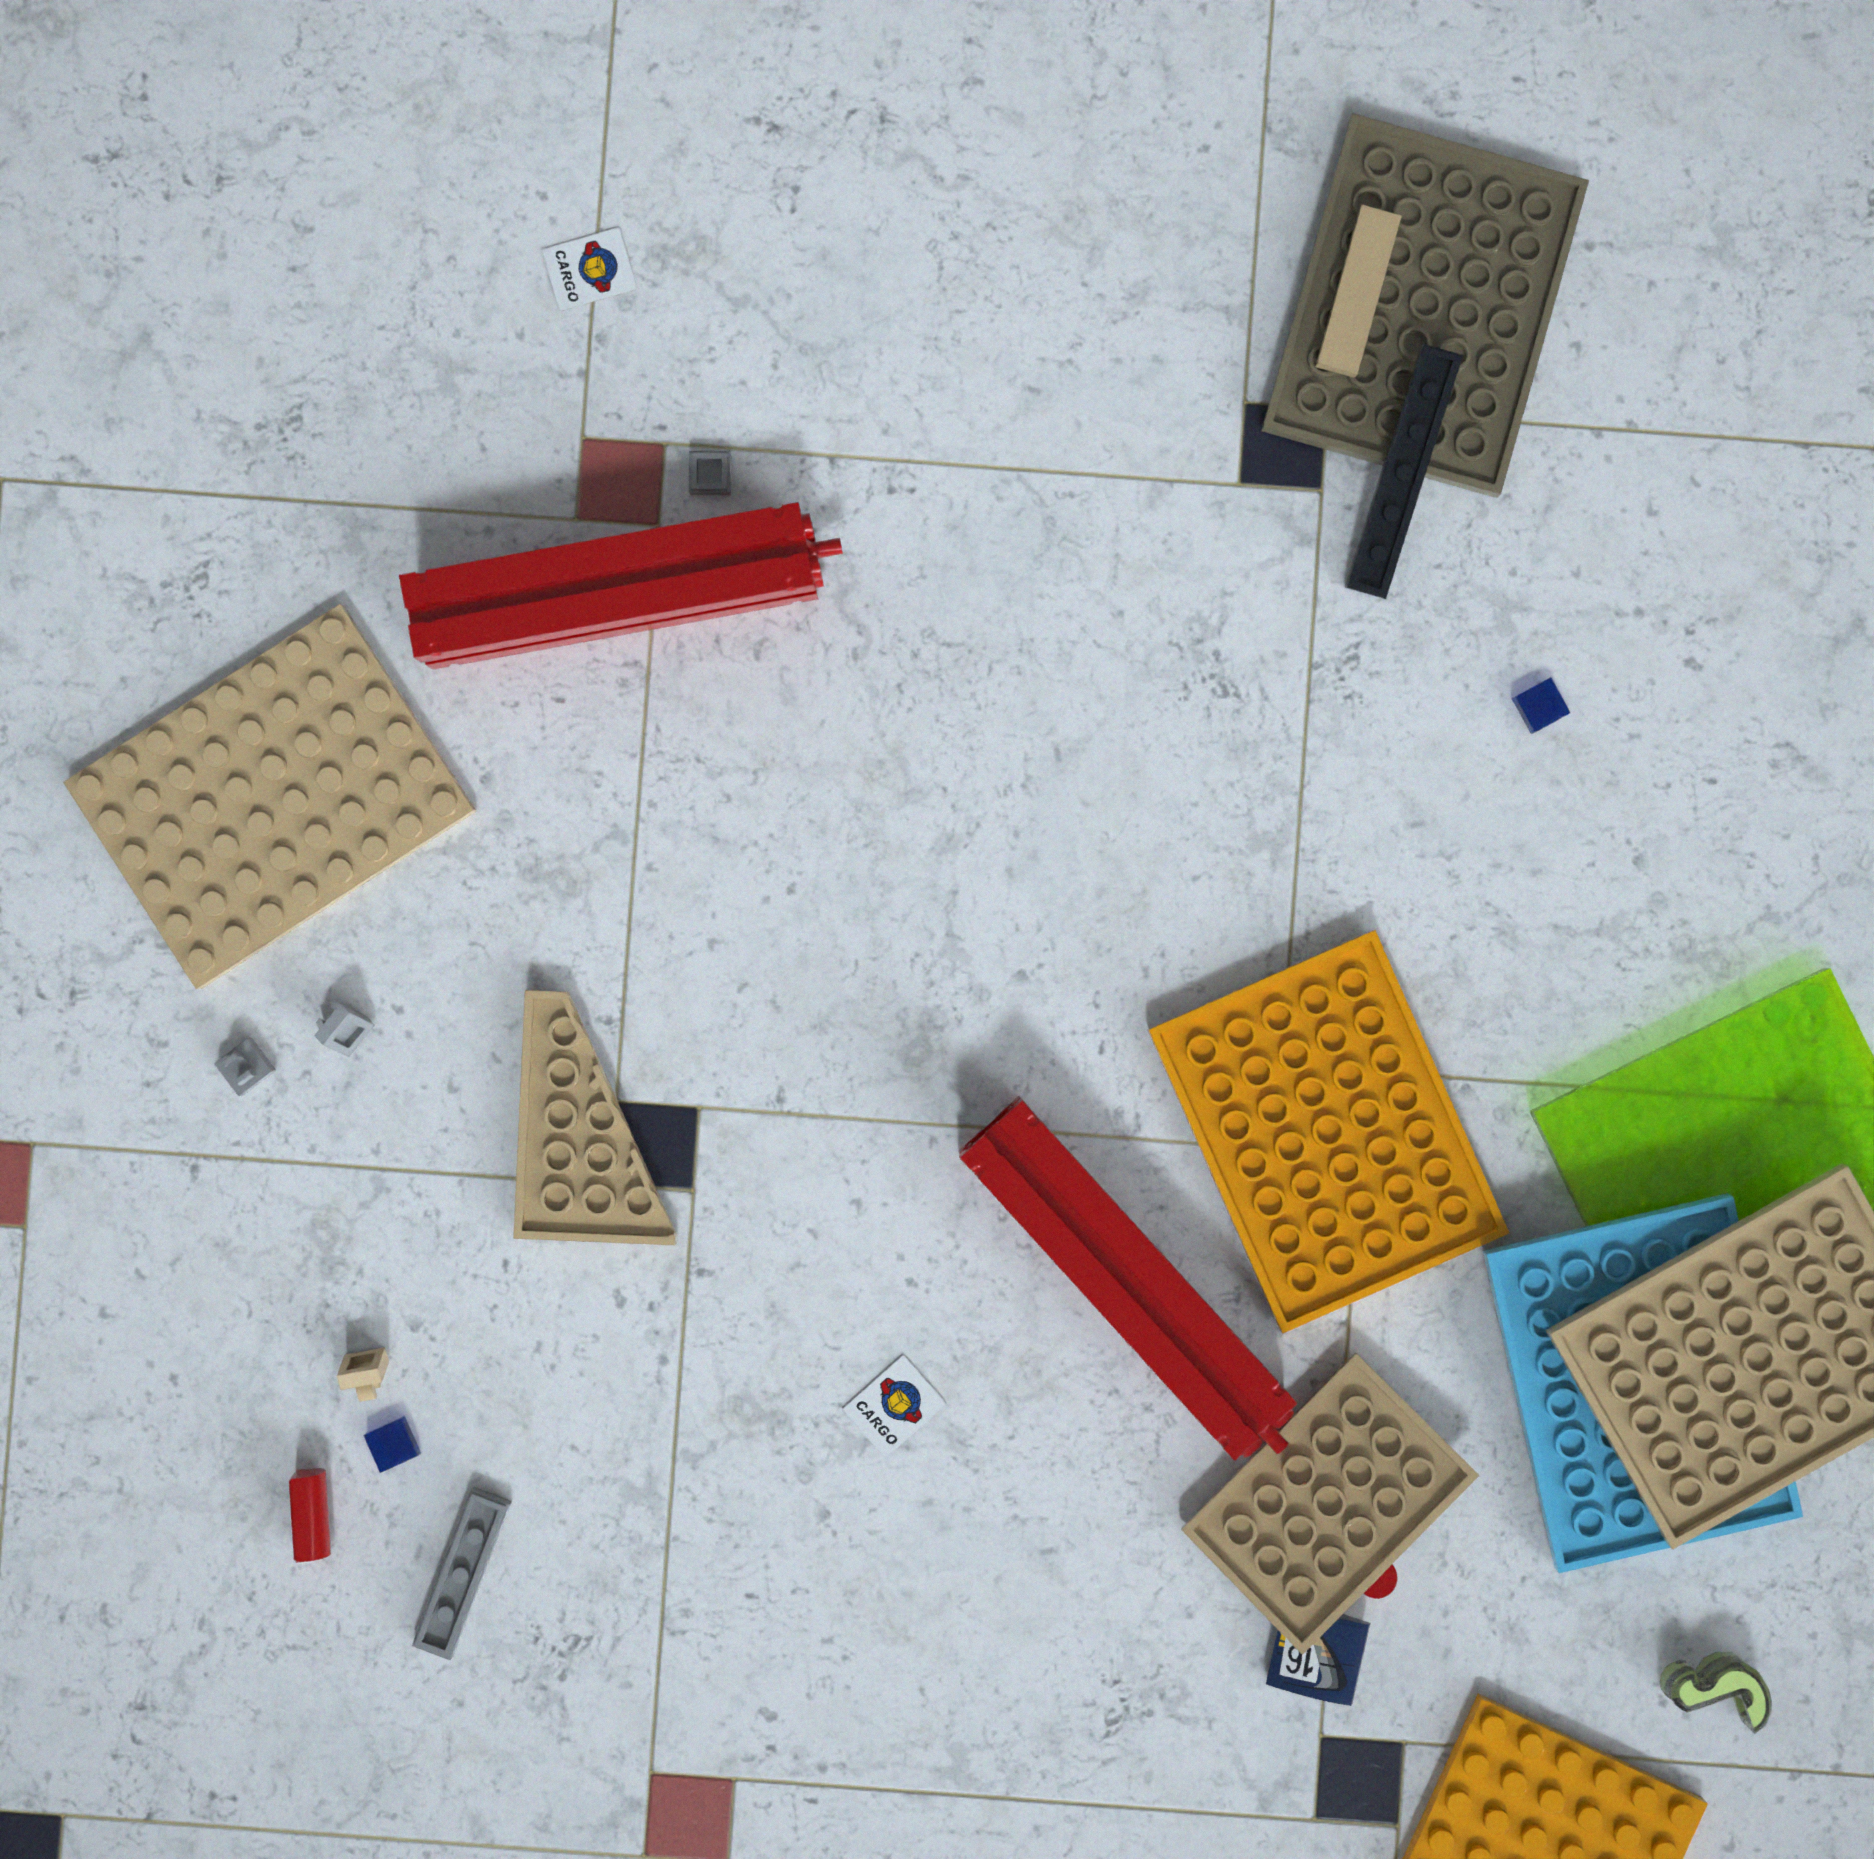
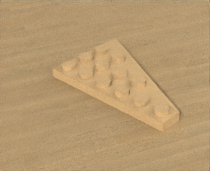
[513,990,677,1246]

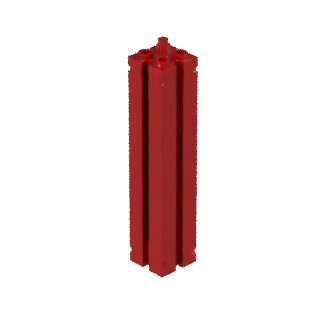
[399,502,843,670]
[958,1096,1298,1461]

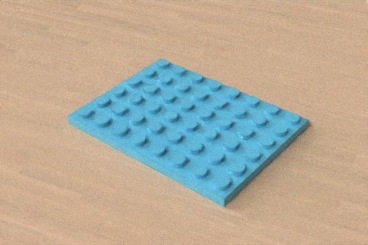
[1483,1193,1803,1573]

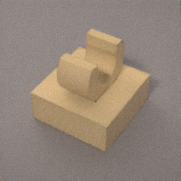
[337,1347,389,1402]

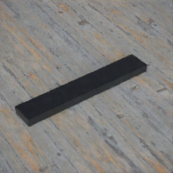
[1345,344,1463,599]

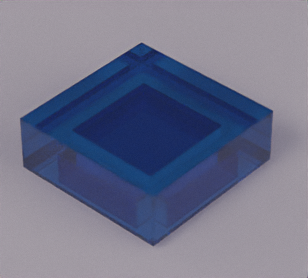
[1511,677,1571,734]
[363,1415,421,1473]

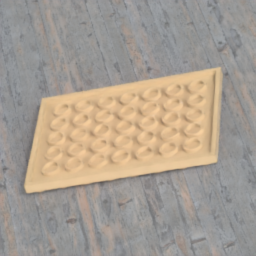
[63,604,477,989]
[1545,1163,1874,1550]

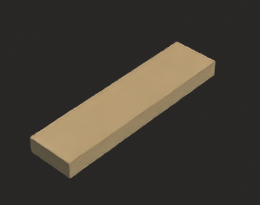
[1315,205,1402,378]

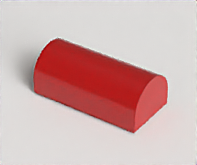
[289,1468,331,1563]

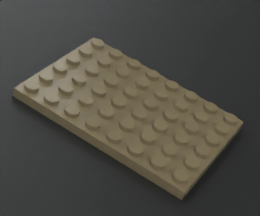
[1261,113,1589,498]

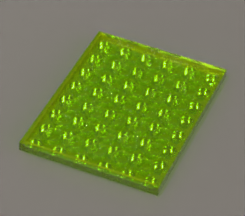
[1529,968,1874,1227]

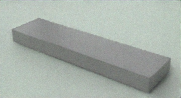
[412,1487,512,1660]

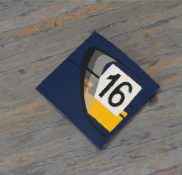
[1266,1614,1371,1706]

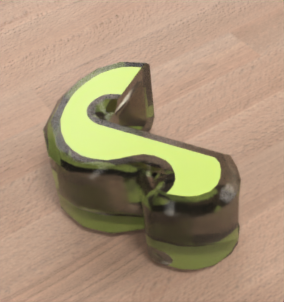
[1660,1652,1772,1734]

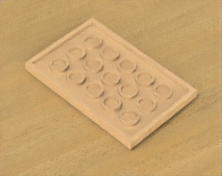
[1181,1352,1480,1655]

